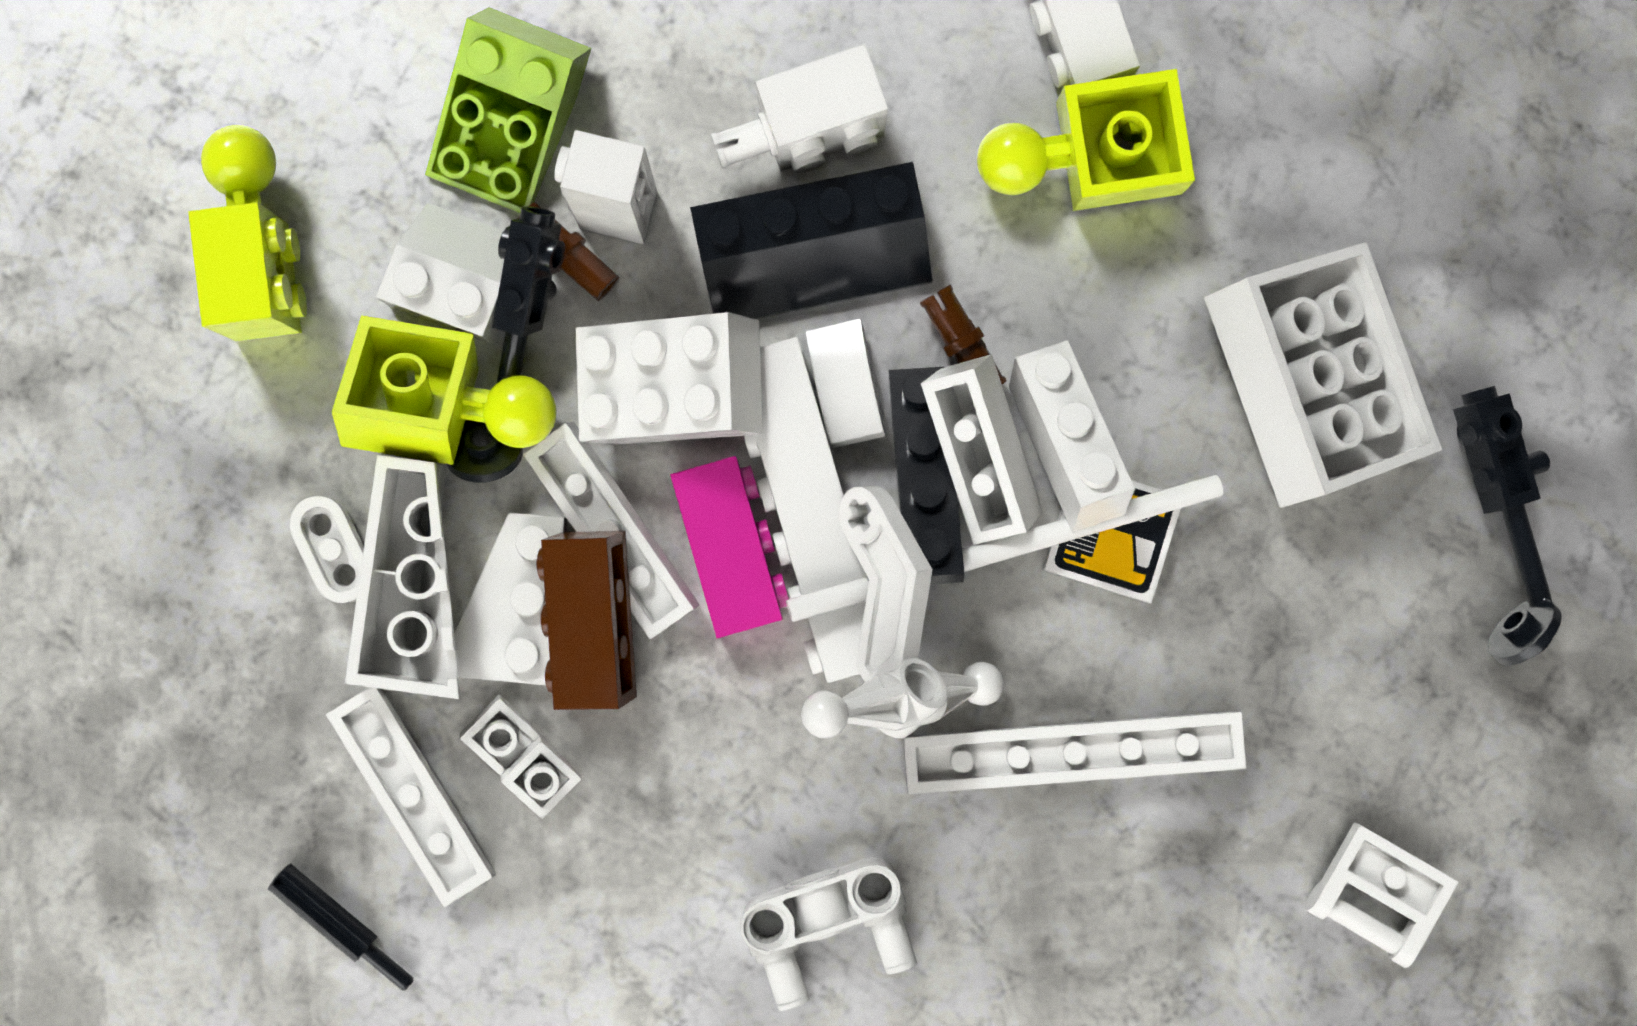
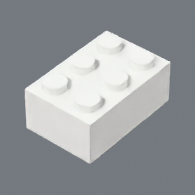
[576,312,763,445]

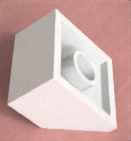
[376,202,504,345]

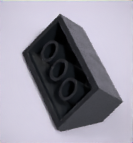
[690,162,933,319]

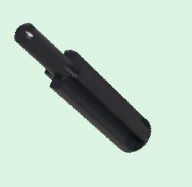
[268,863,414,991]

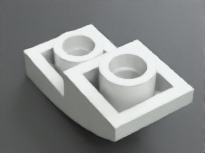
[806,319,886,449]
[460,694,582,819]

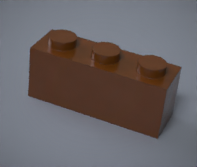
[536,530,637,710]

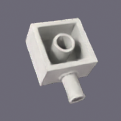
[711,44,888,174]

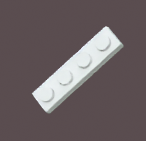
[523,421,700,639]
[326,687,496,908]

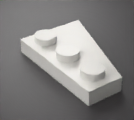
[454,513,567,685]

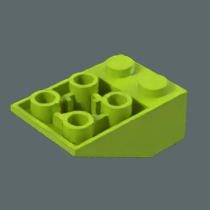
[425,7,592,213]

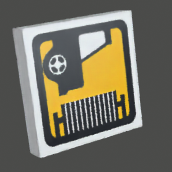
[1042,481,1181,604]

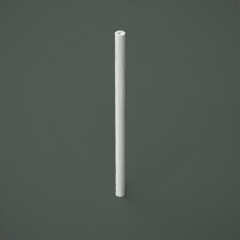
[786,475,1223,622]

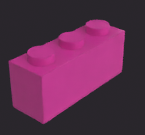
[670,456,789,639]

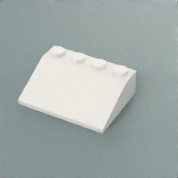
[1204,242,1442,508]

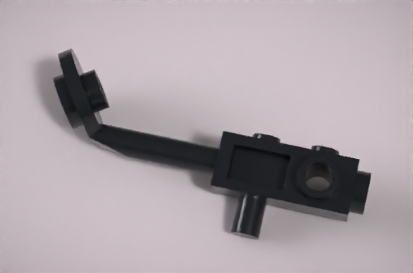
[446,206,565,483]
[1453,386,1562,666]

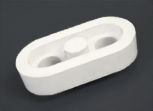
[289,496,364,603]

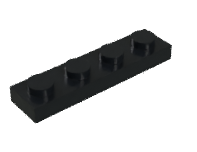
[888,367,964,584]

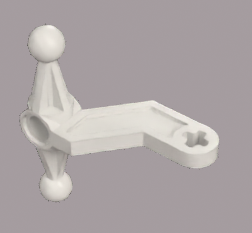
[801,485,1004,739]

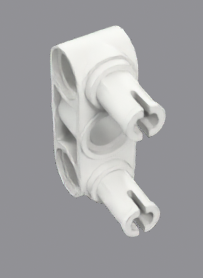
[741,857,917,1011]

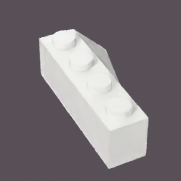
[344,455,461,699]

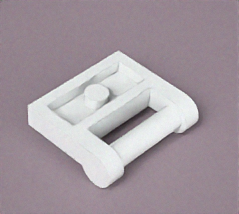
[1305,822,1459,968]

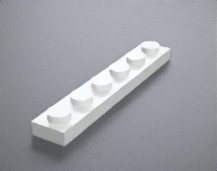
[903,711,1247,794]

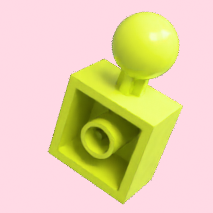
[977,69,1195,211]
[188,125,307,341]
[332,315,557,465]

